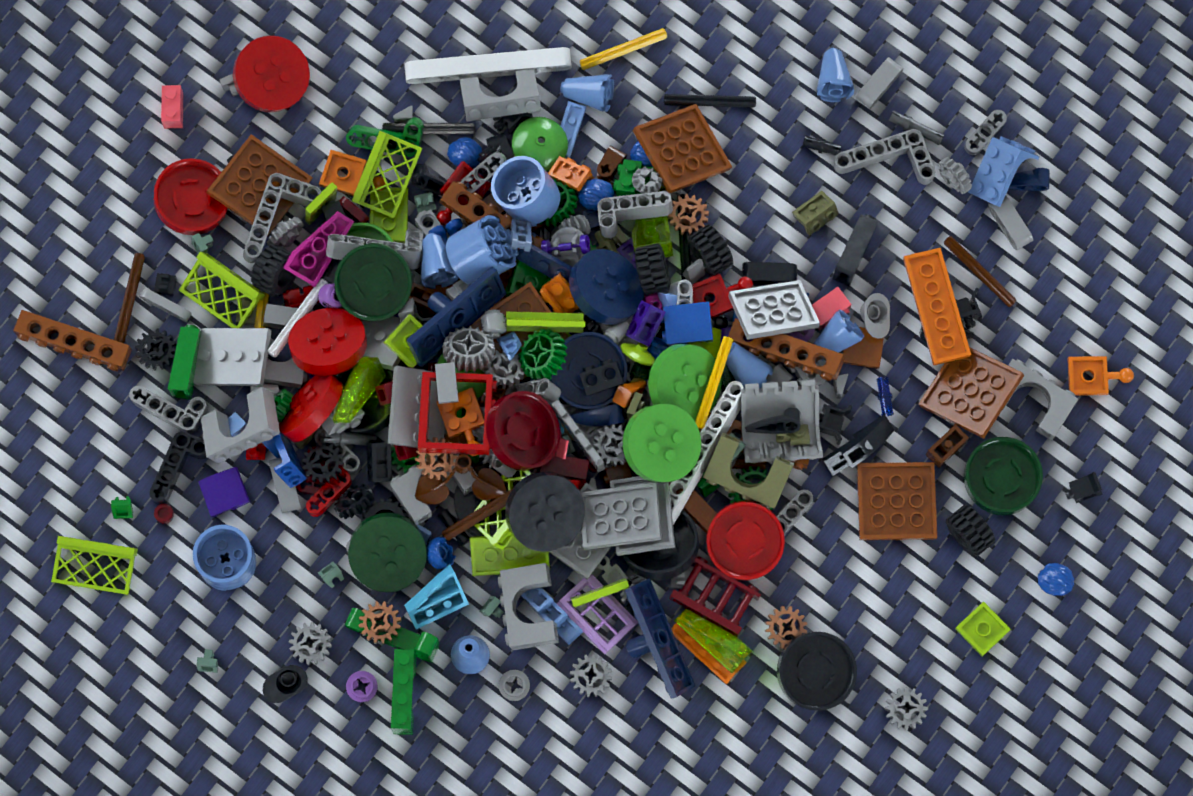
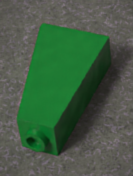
[168,325,201,400]

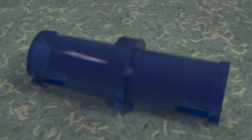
[876,377,894,417]

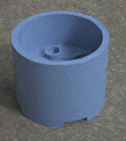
[491,156,560,227]
[446,215,519,285]
[193,525,256,591]

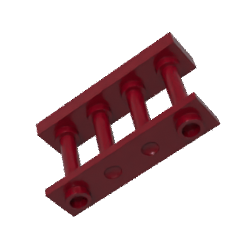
[669,556,761,637]

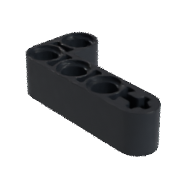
[150,431,207,505]

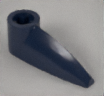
[1008,168,1050,191]
[570,404,626,426]

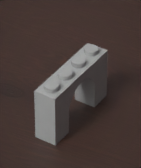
[460,68,541,122]
[263,304,312,388]
[1003,358,1078,441]
[201,387,280,463]
[390,454,478,525]
[498,563,559,650]

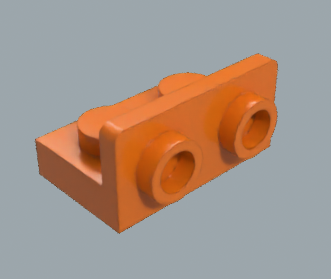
[548,156,594,192]
[540,273,579,313]

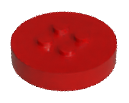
[233,36,310,112]
[153,159,228,235]
[288,308,367,376]
[279,375,343,442]
[706,501,785,580]

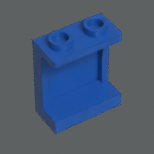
[661,302,713,347]
[262,432,307,488]

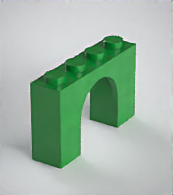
[391,649,416,735]

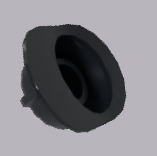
[262,665,308,703]

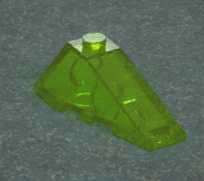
[632,185,674,258]
[332,356,386,423]
[674,609,754,673]

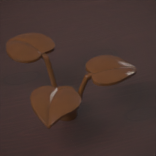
[415,432,506,504]

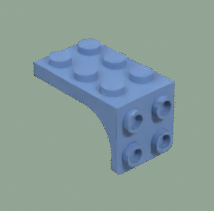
[968,136,1040,207]

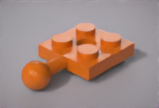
[319,150,386,196]
[1067,356,1134,396]
[437,388,484,456]

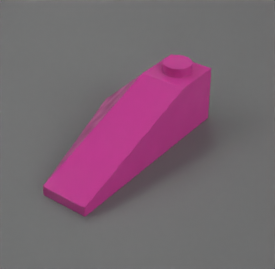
[283,211,354,287]

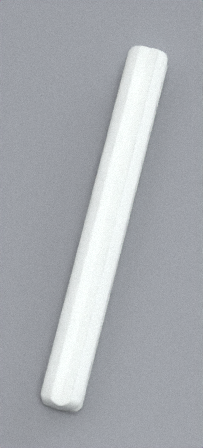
[268,278,328,357]

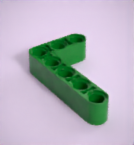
[344,607,440,663]

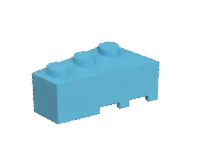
[404,564,469,629]

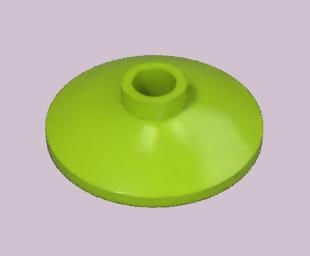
[620,342,655,366]

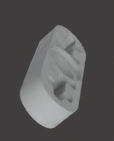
[965,110,1007,155]
[461,152,506,193]
[139,288,192,322]

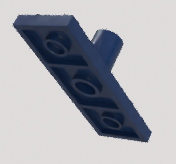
[406,267,507,367]
[625,578,695,699]

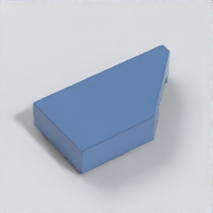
[497,331,522,361]

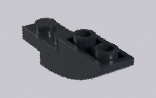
[822,414,894,476]

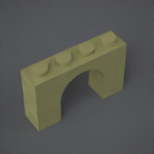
[703,432,794,509]

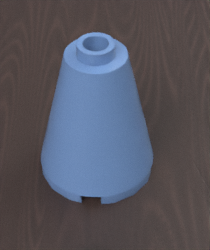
[817,48,854,102]
[560,74,614,112]
[421,233,458,289]
[813,310,864,361]
[726,342,773,388]
[451,635,490,674]

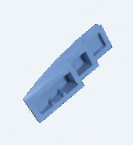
[521,588,583,645]

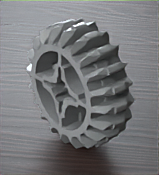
[442,326,495,373]

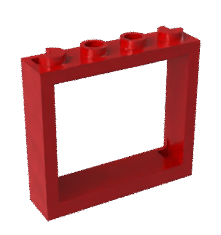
[418,372,497,455]

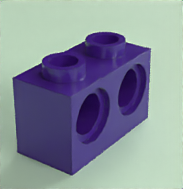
[625,300,666,347]

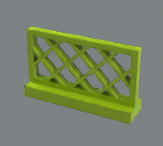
[352,131,423,218]
[179,252,266,328]
[506,311,585,333]
[474,470,532,550]
[51,536,138,595]

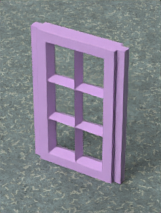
[557,574,638,655]

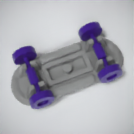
[541,227,591,315]

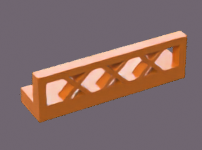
[671,610,747,685]

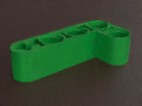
[346,117,423,157]

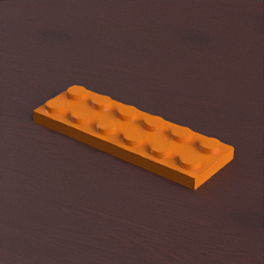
[903,248,971,365]

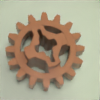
[668,194,709,236]
[415,437,458,480]
[359,601,401,644]
[765,606,807,648]

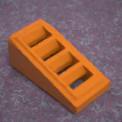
[612,381,647,408]

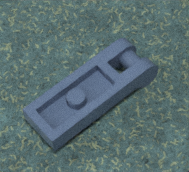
[511,219,532,252]

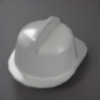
[860,293,890,339]

